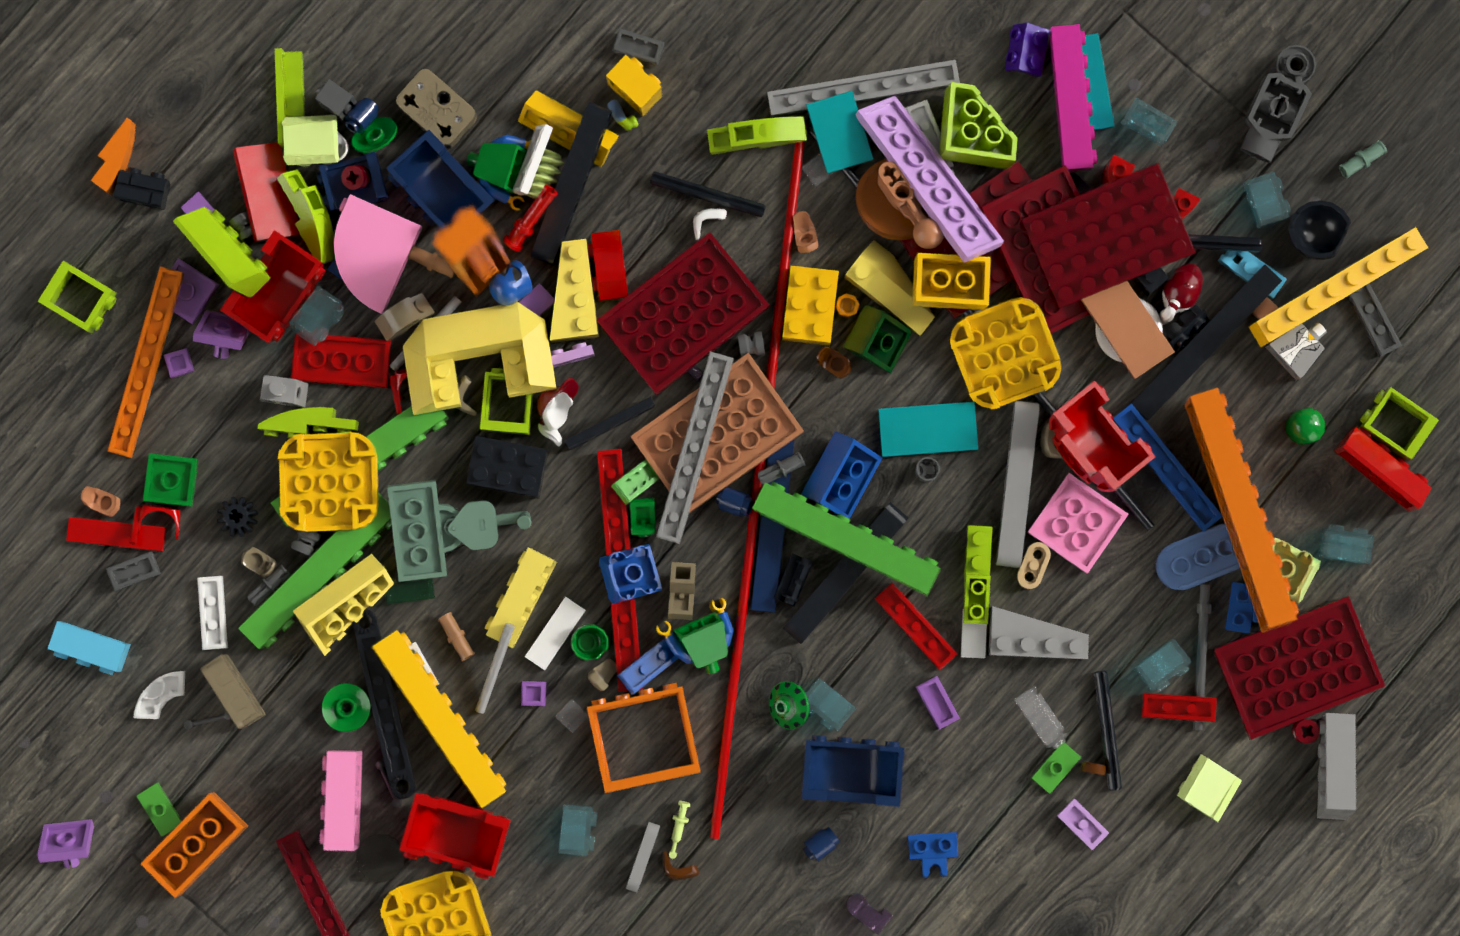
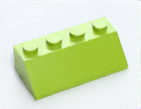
[173,207,271,298]

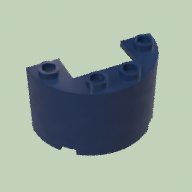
[386,130,495,232]
[802,735,904,807]

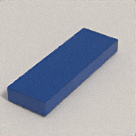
[617,631,678,695]

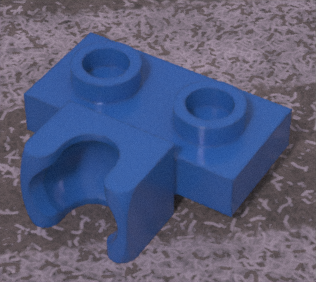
[1225,582,1259,634]
[908,832,958,878]

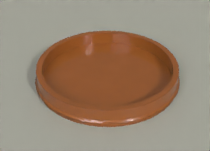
[856,159,930,240]

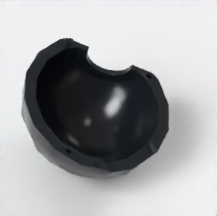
[1289,200,1351,261]

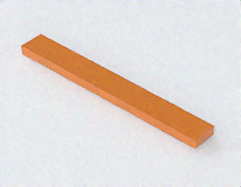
[107,266,185,458]

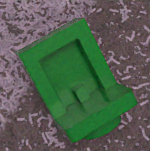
[630,498,656,537]

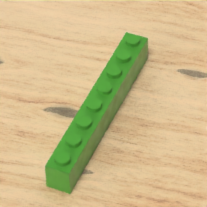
[271,406,449,527]
[752,482,940,597]
[238,492,392,649]

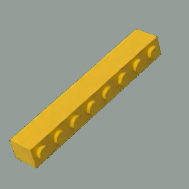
[1249,227,1428,347]
[372,630,507,808]

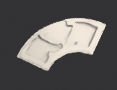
[133,671,185,719]

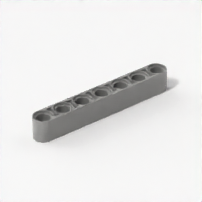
[996,401,1039,568]

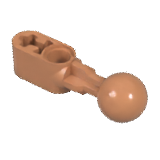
[877,162,944,249]

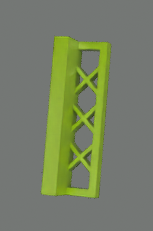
[275,48,305,149]

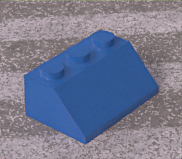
[801,431,882,519]

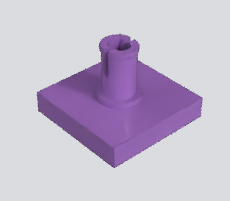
[193,310,250,359]
[37,819,94,868]

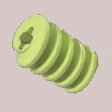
[526,149,565,199]

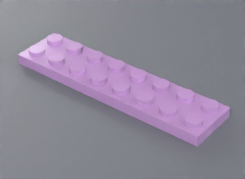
[856,96,1004,263]

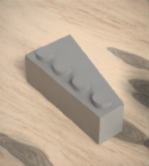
[988,606,1089,659]
[1317,713,1356,820]

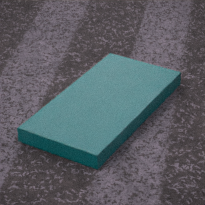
[1082,33,1115,131]
[878,402,978,457]

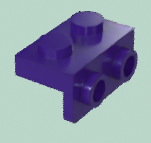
[1005,23,1050,77]

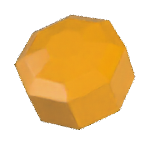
[835,293,859,318]

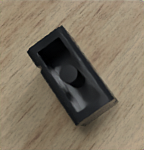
[114,167,171,210]

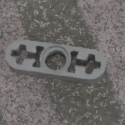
[626,822,660,893]

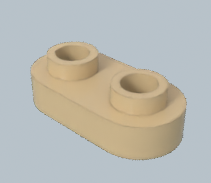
[1017,542,1051,589]

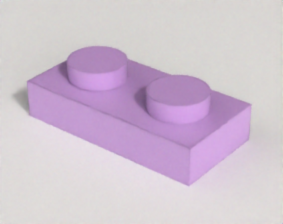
[551,342,595,368]
[1057,798,1109,850]

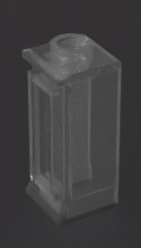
[1013,686,1069,749]

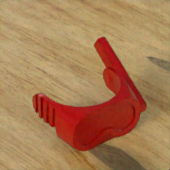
[389,368,407,415]
[129,505,180,545]

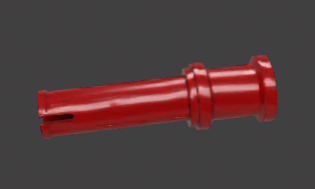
[503,185,558,251]

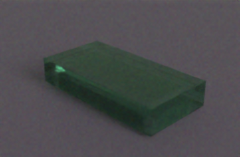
[385,578,436,605]

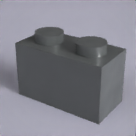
[315,79,357,124]

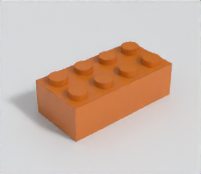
[141,792,248,898]

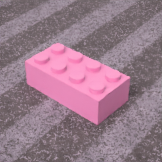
[320,750,362,851]

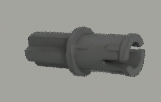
[757,452,805,485]
[247,564,292,606]

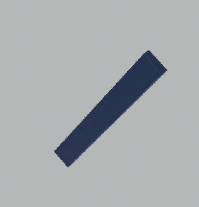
[751,439,795,613]

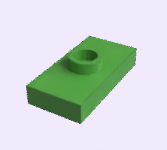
[611,459,660,505]
[1031,741,1081,794]
[137,783,182,837]

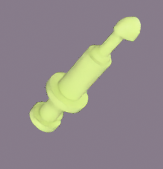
[669,801,690,859]

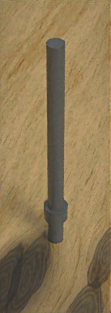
[1193,584,1212,730]

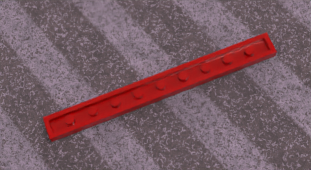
[597,449,643,692]

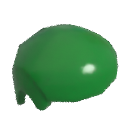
[1286,408,1325,445]
[571,624,608,661]

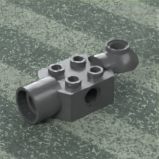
[1240,45,1316,163]

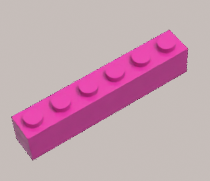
[1049,24,1097,173]

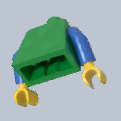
[467,135,531,211]
[656,598,733,674]

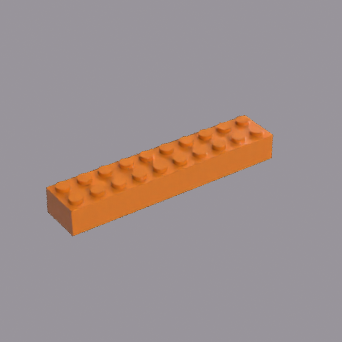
[433,207,510,297]
[1184,388,1299,633]

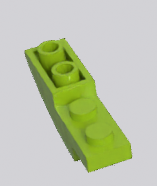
[707,117,807,155]
[277,169,335,264]
[258,407,359,438]
[963,525,992,624]

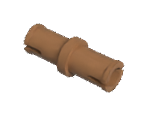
[408,245,454,278]
[438,612,475,661]

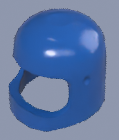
[489,260,532,306]

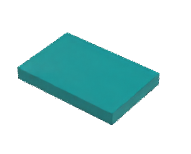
[806,91,873,174]

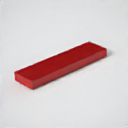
[66,517,166,551]
[875,582,957,670]

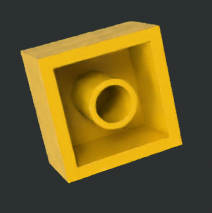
[606,55,662,117]

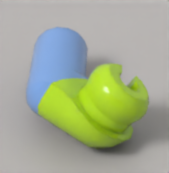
[608,100,638,131]

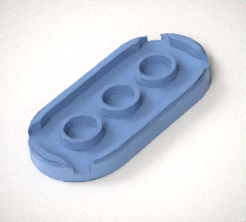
[1156,524,1240,590]

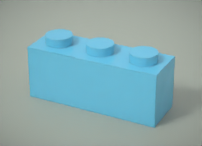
[48,621,131,675]

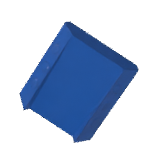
[599,544,662,604]

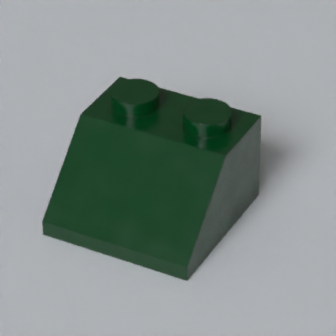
[843,305,913,373]

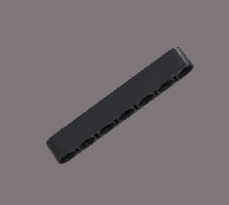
[531,102,612,266]
[783,502,909,644]

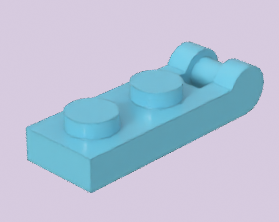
[1218,251,1287,300]

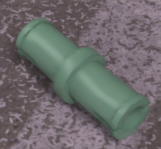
[1339,140,1387,179]

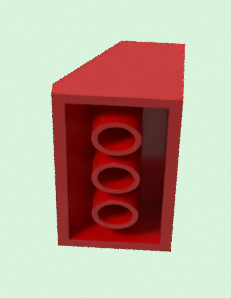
[1333,427,1432,512]

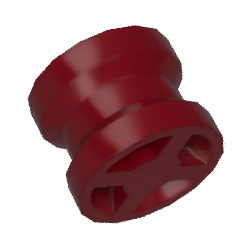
[341,165,371,190]
[1292,719,1320,744]

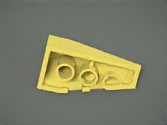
[844,240,935,336]

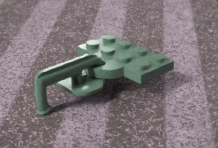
[387,480,531,582]

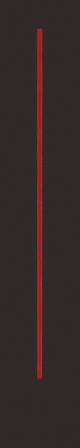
[710,123,807,839]

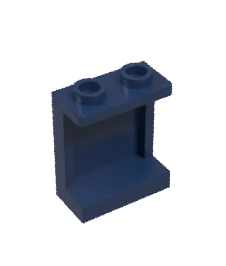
[317,152,389,214]

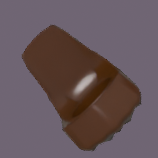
[817,347,852,379]
[662,851,700,880]

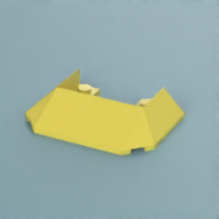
[403,302,557,415]

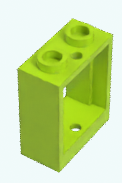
[38,261,117,334]
[480,368,534,435]
[1359,387,1439,461]

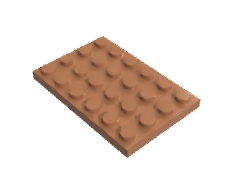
[631,353,804,513]

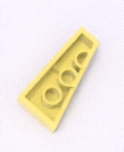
[550,239,599,343]
[485,547,557,648]
[293,554,394,656]

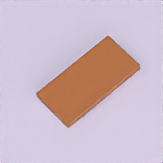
[1081,281,1175,379]

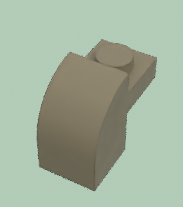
[374,293,435,341]
[668,562,696,620]

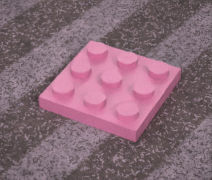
[1027,473,1129,574]

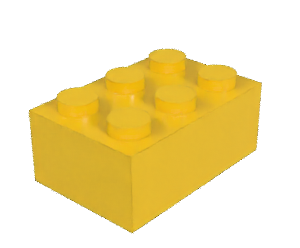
[912,253,991,310]
[782,266,839,346]

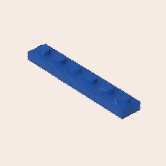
[1113,403,1223,532]

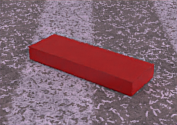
[1142,693,1217,722]

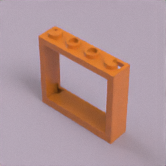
[587,683,701,793]

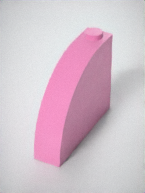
[334,194,423,314]

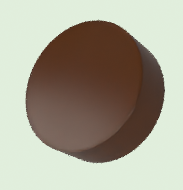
[1081,762,1106,775]

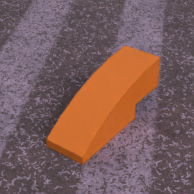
[91,118,136,195]

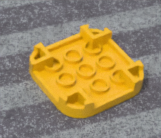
[950,297,1062,409]
[278,432,379,532]
[380,870,491,936]

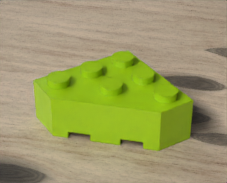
[939,82,1018,169]

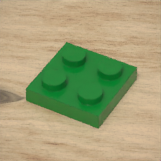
[143,453,199,507]

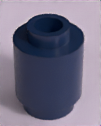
[344,98,379,133]
[716,487,754,517]
[803,827,840,862]

